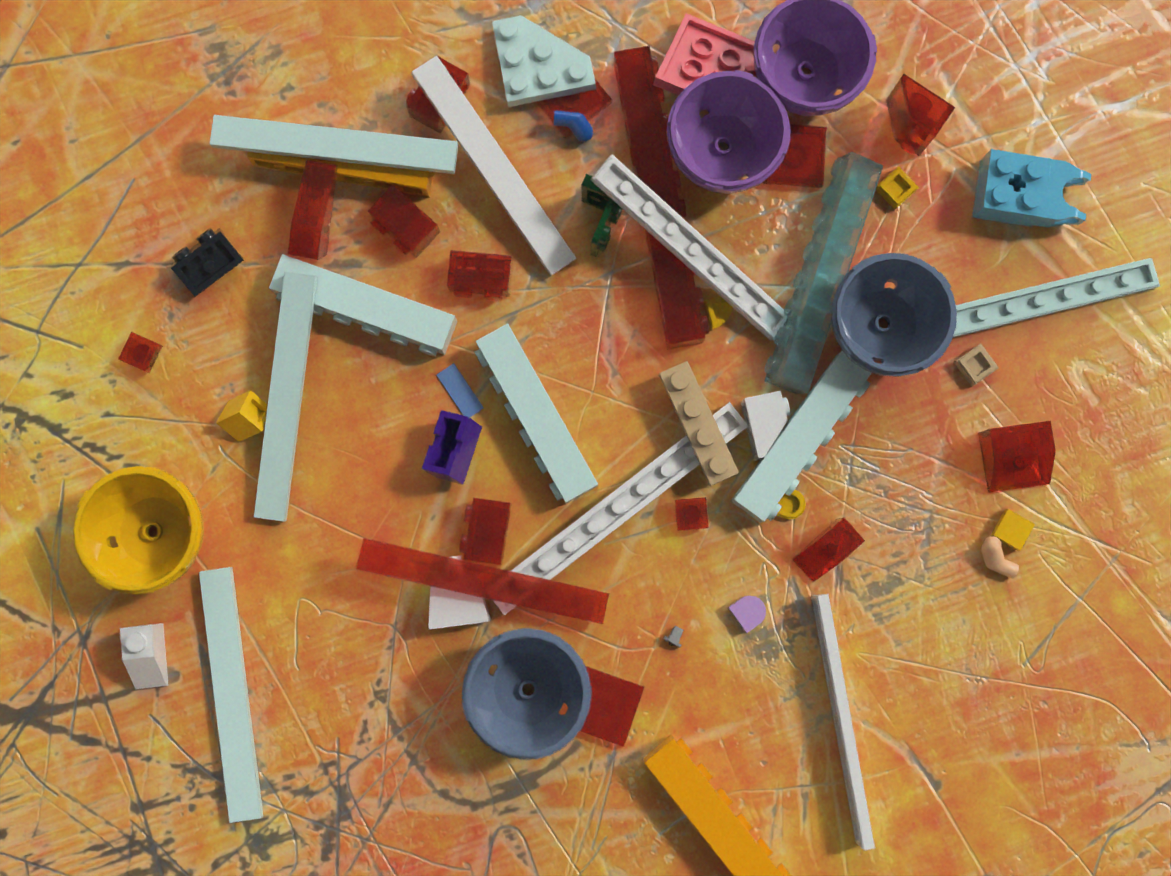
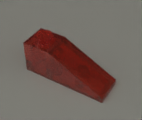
[288,160,338,260]

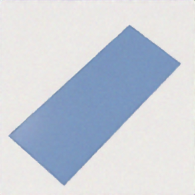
[437,363,484,417]

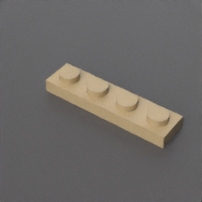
[659,361,739,486]

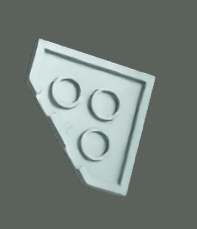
[492,15,596,107]

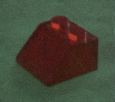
[886,74,955,156]
[978,421,1056,493]

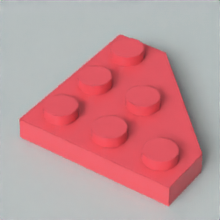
[653,13,756,95]

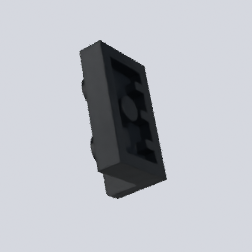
[171,228,244,297]

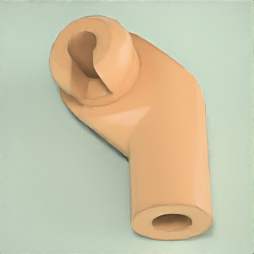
[981,536,1019,579]

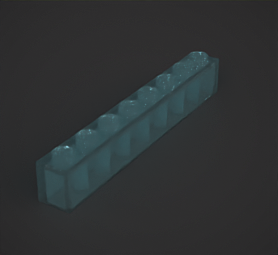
[764,152,883,394]

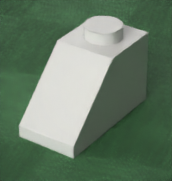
[741,391,790,461]
[120,623,168,689]

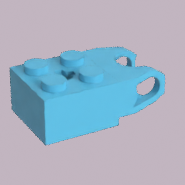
[972,149,1091,228]

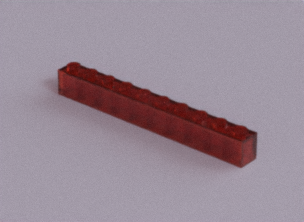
[613,46,709,350]

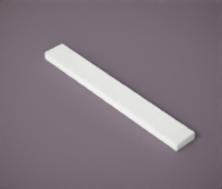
[411,55,576,276]
[590,154,792,340]
[811,594,875,850]

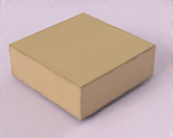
[954,344,999,386]

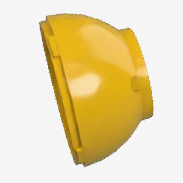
[73,466,204,594]

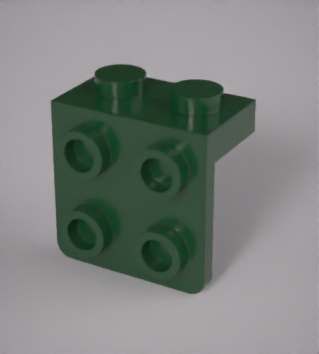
[581,174,622,257]

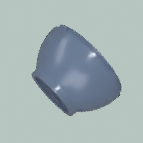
[831,253,957,377]
[462,628,592,760]

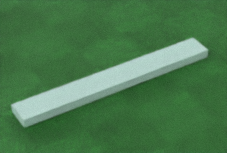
[210,115,458,174]
[953,258,1160,338]
[254,272,317,521]
[199,567,263,823]

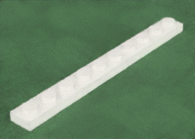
[485,402,748,615]

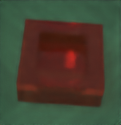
[118,332,163,374]
[674,497,709,531]

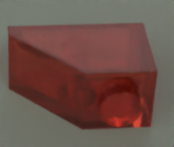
[792,517,865,582]

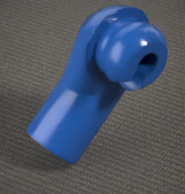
[553,110,594,142]

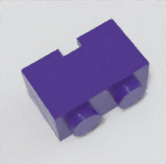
[422,410,482,485]

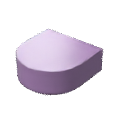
[728,596,766,633]

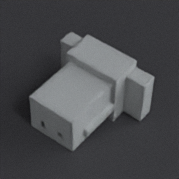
[663,626,684,648]

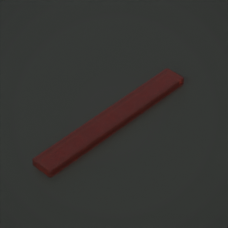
[356,538,609,624]

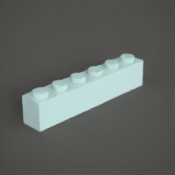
[269,254,458,356]
[475,323,598,504]
[731,351,871,523]

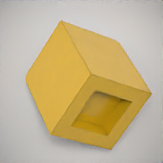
[216,390,268,441]

